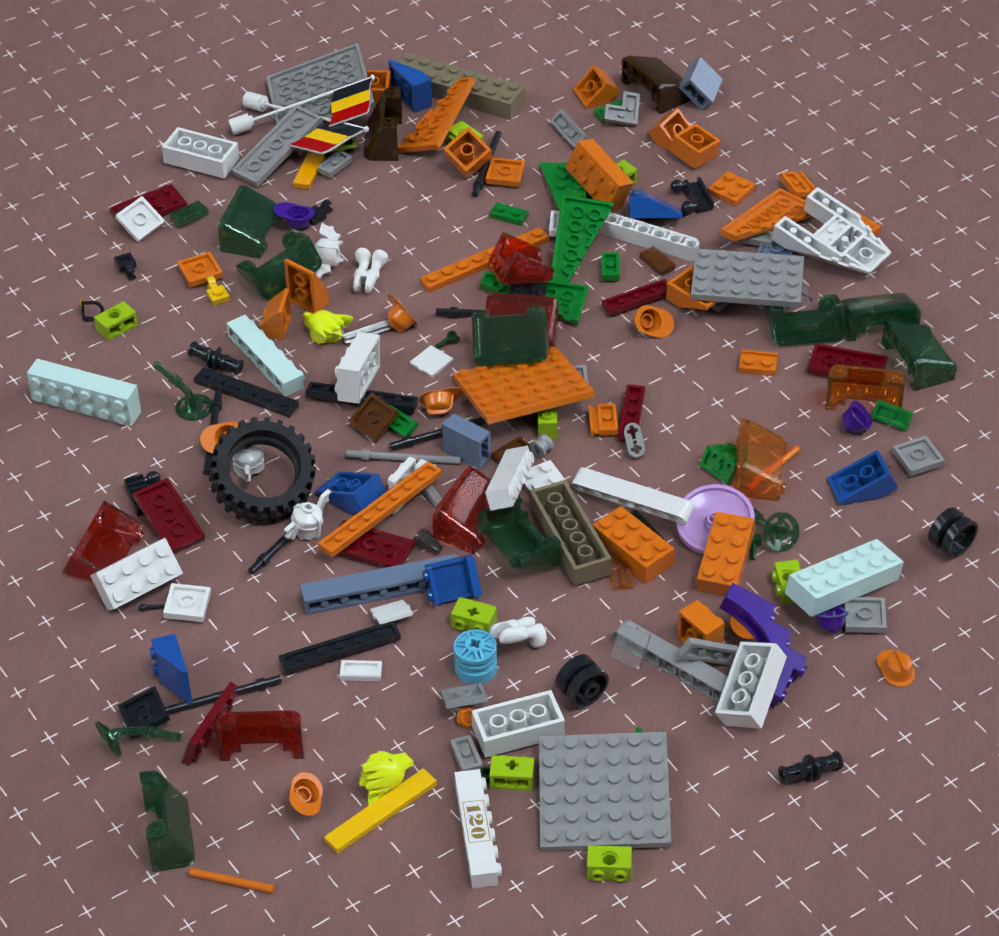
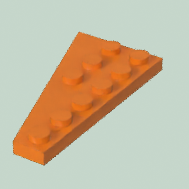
[398,77,475,153]
[720,188,813,242]

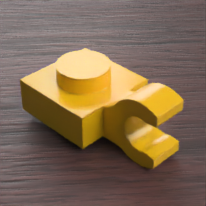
[206,276,230,306]

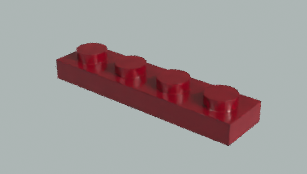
[601,279,667,316]
[618,384,646,442]

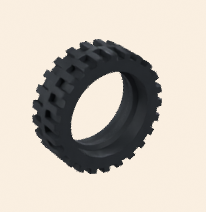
[209,417,316,525]

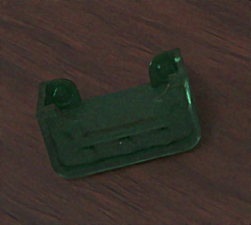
[218,185,284,259]
[235,229,322,300]
[837,293,921,342]
[765,294,846,346]
[471,305,551,366]
[881,319,957,391]
[477,495,561,571]
[139,771,195,872]

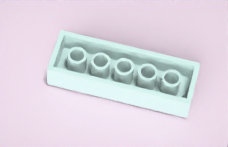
[27,359,141,427]
[785,539,904,617]

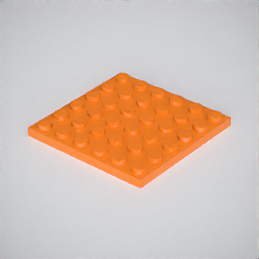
[453,347,595,425]

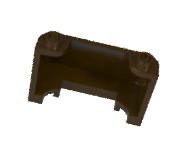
[621,55,691,114]
[365,86,402,161]

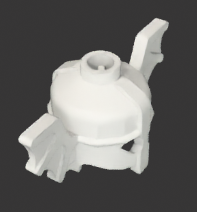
[309,223,344,279]
[232,445,265,482]
[284,489,332,540]

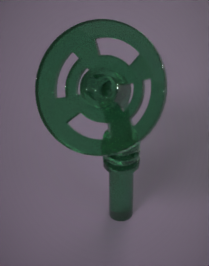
[152,361,212,421]
[753,508,799,552]
[95,721,181,757]

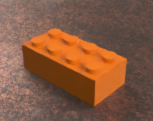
[565,138,634,211]
[592,506,675,584]
[697,511,755,596]

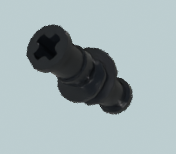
[188,341,244,375]
[778,751,844,785]

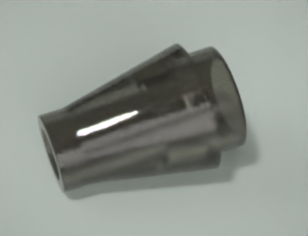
[413,528,443,555]

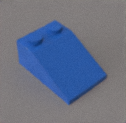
[388,60,433,113]
[629,189,683,218]
[827,450,898,505]
[315,471,386,514]
[149,634,193,704]

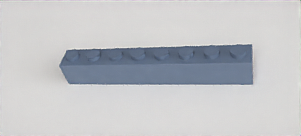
[300,554,457,615]

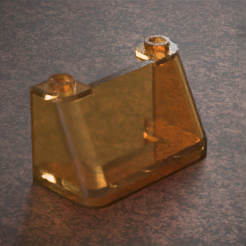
[825,365,905,411]
[733,418,787,501]

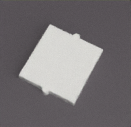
[409,345,453,378]
[370,600,413,625]

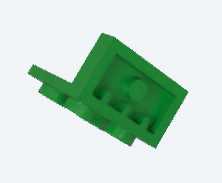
[699,442,756,484]

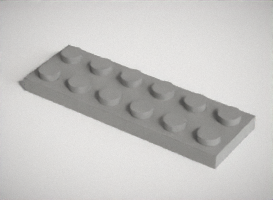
[231,105,323,187]

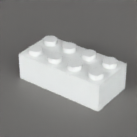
[162,127,240,179]
[335,332,380,404]
[90,538,183,611]
[715,642,787,729]
[472,690,565,758]

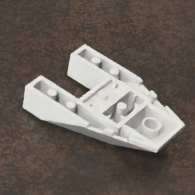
[772,187,891,274]

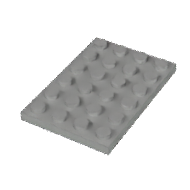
[691,249,804,308]

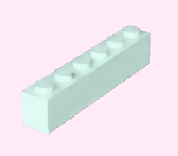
[227,315,305,396]

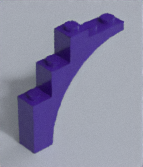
[719,583,807,708]

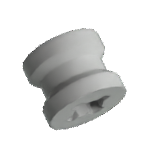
[530,434,554,458]

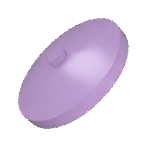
[676,484,755,555]

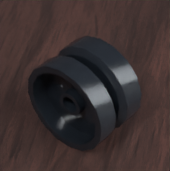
[928,507,978,559]
[555,654,609,708]

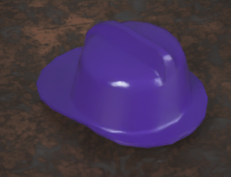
[273,202,315,229]
[842,401,872,434]
[815,605,849,634]

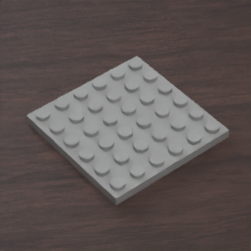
[266,43,376,129]
[539,732,672,852]

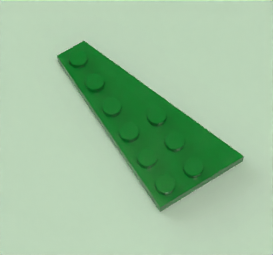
[540,162,587,213]
[550,194,614,283]
[480,271,589,326]

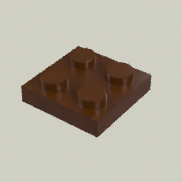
[348,392,400,443]

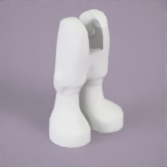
[353,248,388,294]
[490,617,547,648]

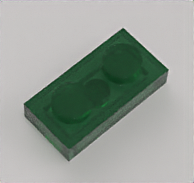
[170,200,209,228]

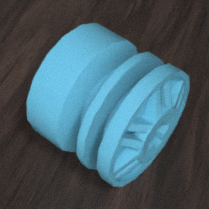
[454,629,497,684]

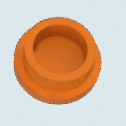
[456,707,474,728]

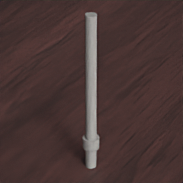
[346,449,461,465]

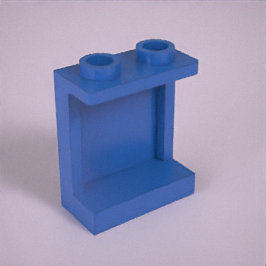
[422,554,482,606]

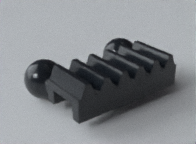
[670,177,714,214]
[124,471,161,517]

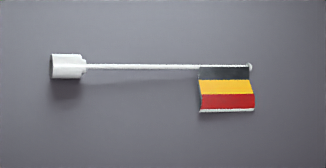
[229,75,375,135]
[242,92,369,154]

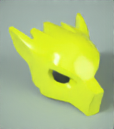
[303,310,353,345]
[359,751,414,805]

